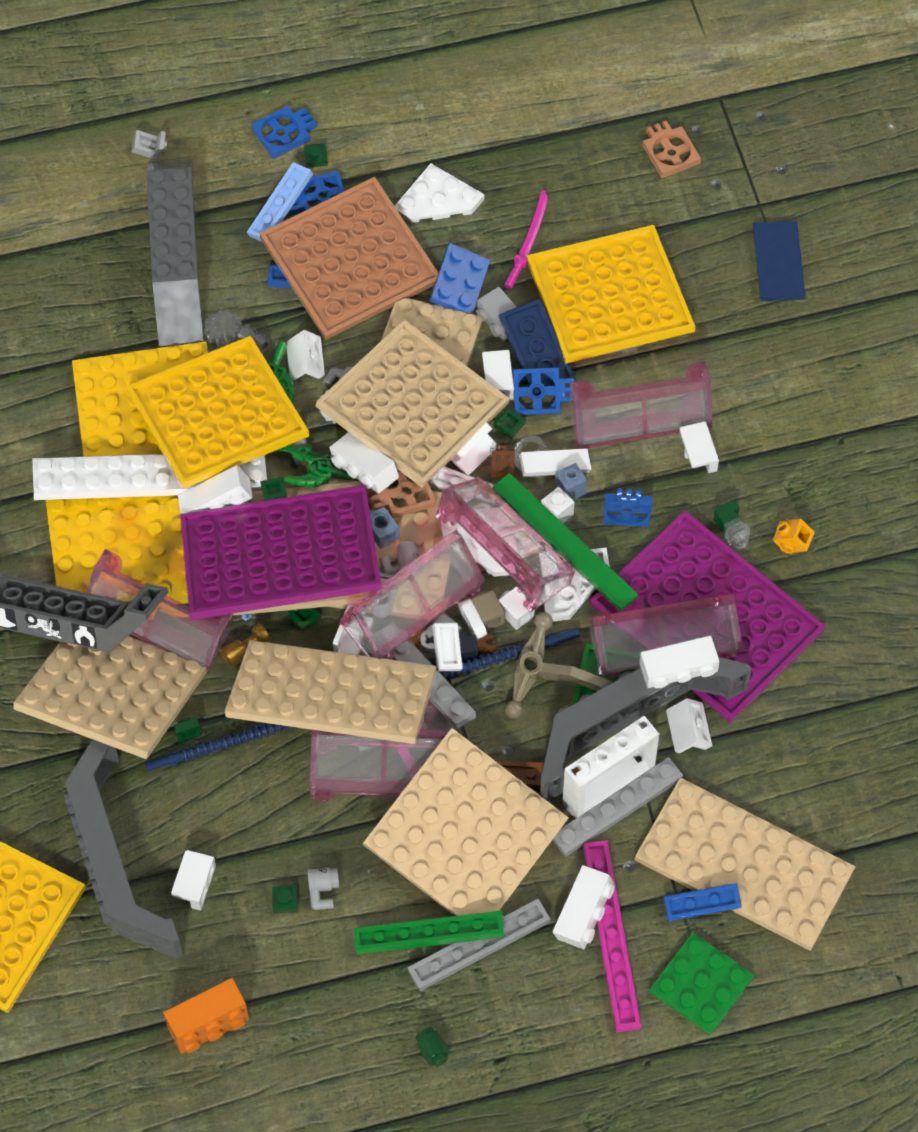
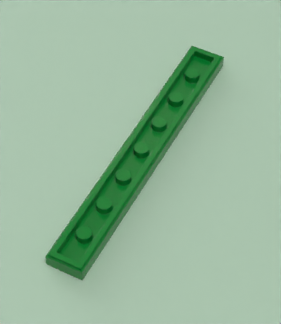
[492,473,638,612]

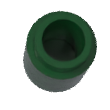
[415,1027,450,1067]

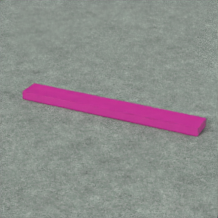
[583,840,641,1033]

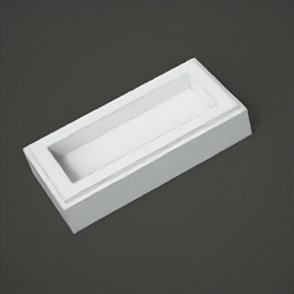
[432,623,463,672]

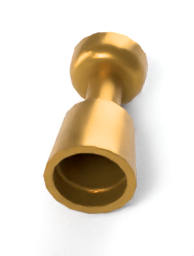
[219,624,271,669]

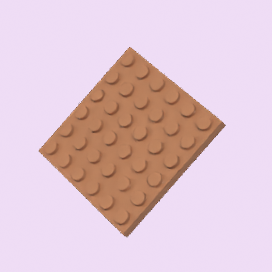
[260,177,438,340]

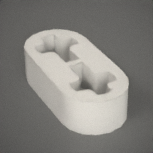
[458,598,487,640]

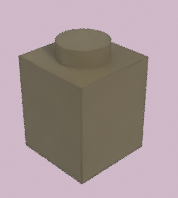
[472,590,505,631]

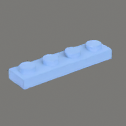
[247,162,313,242]

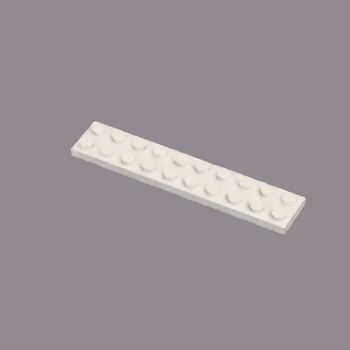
[32,454,267,500]

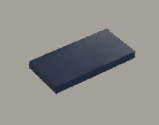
[753,221,806,301]
[498,298,576,396]

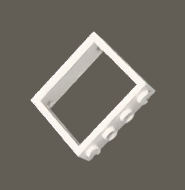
[562,716,659,819]

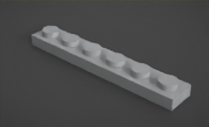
[373,621,476,730]
[552,757,683,857]
[407,899,551,991]

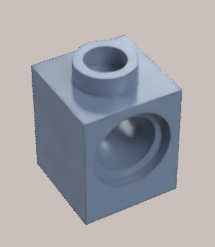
[555,463,587,500]
[370,507,400,550]

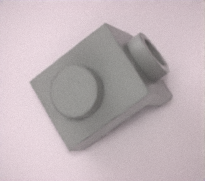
[131,130,167,160]

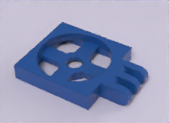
[251,106,318,159]
[289,171,345,215]
[513,368,576,416]
[603,488,652,527]

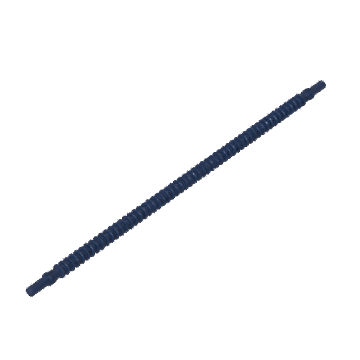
[145,628,580,772]

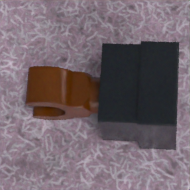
[458,631,496,662]

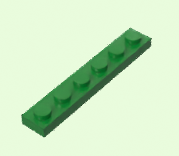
[354,910,505,955]

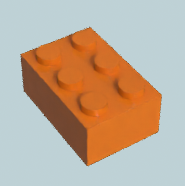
[163,978,249,1054]

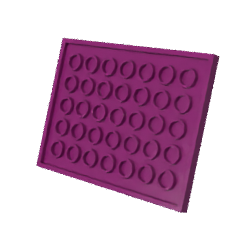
[180,485,382,620]
[590,511,826,724]

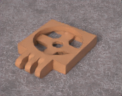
[643,120,701,178]
[366,470,436,518]

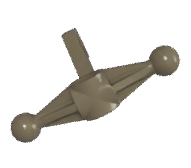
[505,612,613,719]

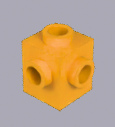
[773,519,815,554]

